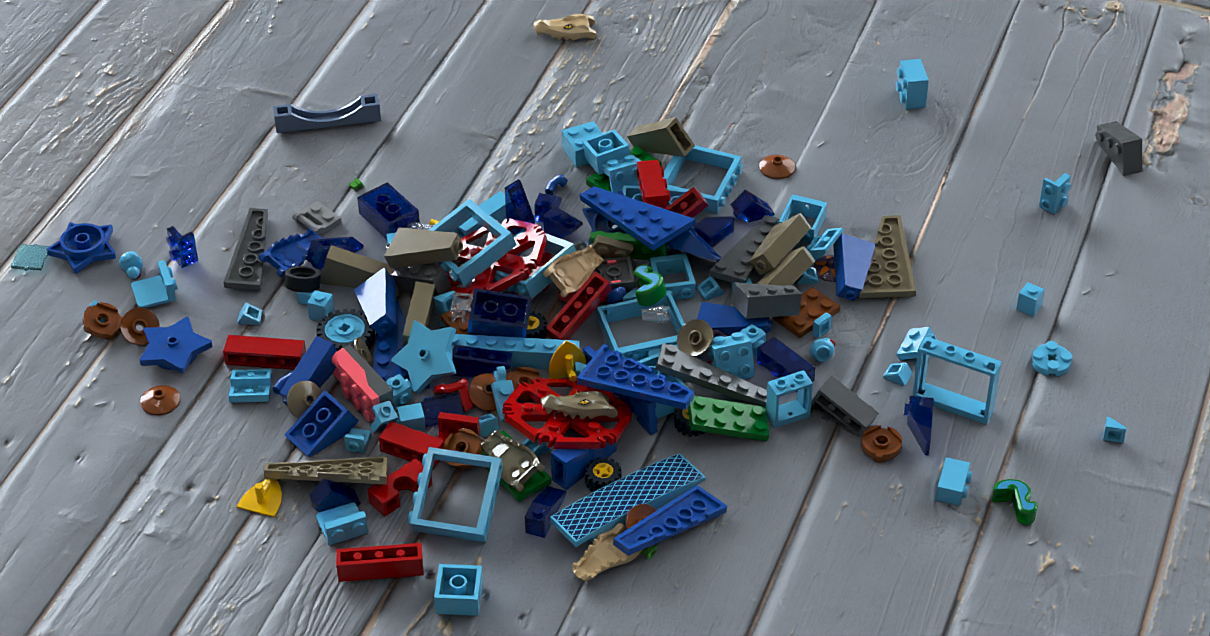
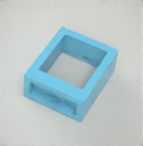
[779,194,827,243]
[649,253,696,300]
[766,370,813,428]

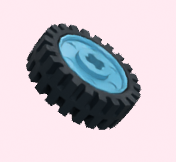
[316,309,374,351]

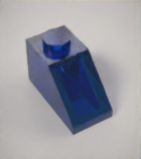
[730,190,775,223]
[534,193,562,224]
[693,216,734,248]
[309,478,361,512]

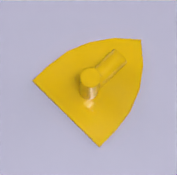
[549,340,587,382]
[236,479,282,517]

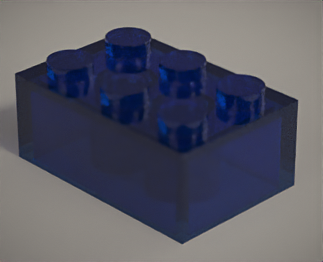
[357,182,420,239]
[467,288,532,338]

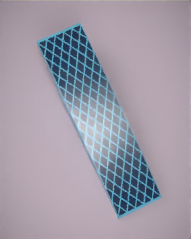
[550,453,706,547]

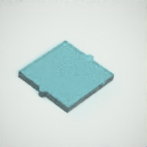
[11,244,49,271]

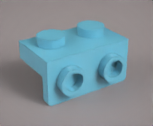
[1039,173,1071,214]
[897,327,937,360]

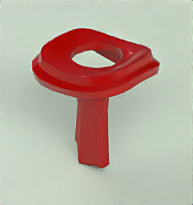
[432,378,473,412]

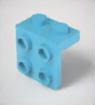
[601,155,641,194]
[131,260,178,308]
[709,332,755,379]
[316,502,368,546]

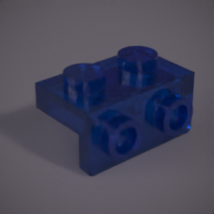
[166,226,198,268]
[420,393,464,427]

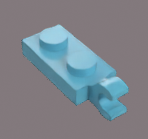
[491,366,517,422]

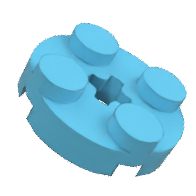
[1032,341,1072,376]

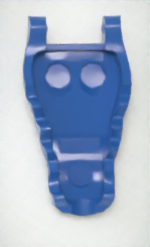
[259,228,324,277]

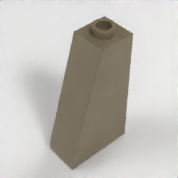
[627,117,695,157]
[749,213,811,275]
[384,227,464,269]
[320,245,395,288]
[758,246,815,286]
[403,282,435,347]

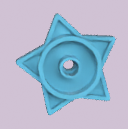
[391,320,456,394]

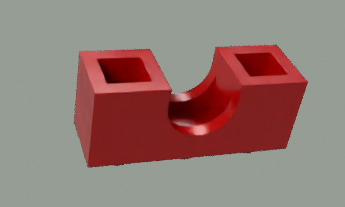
[367,458,433,517]

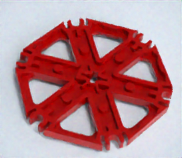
[438,218,548,301]
[502,378,632,449]

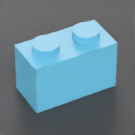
[936,457,973,506]

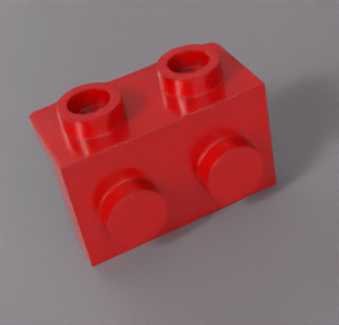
[437,412,480,447]

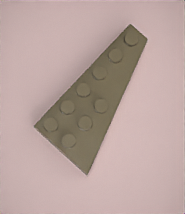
[859,215,916,299]
[263,456,388,484]

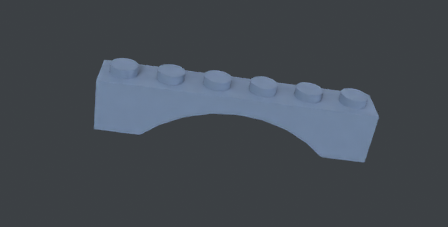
[273,94,381,133]

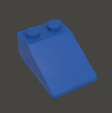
[666,227,722,262]
[284,390,359,457]

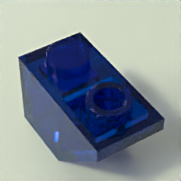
[543,206,583,239]

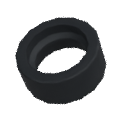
[285,266,321,293]

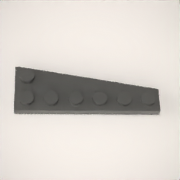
[223,208,268,291]
[710,215,780,283]
[655,343,767,408]

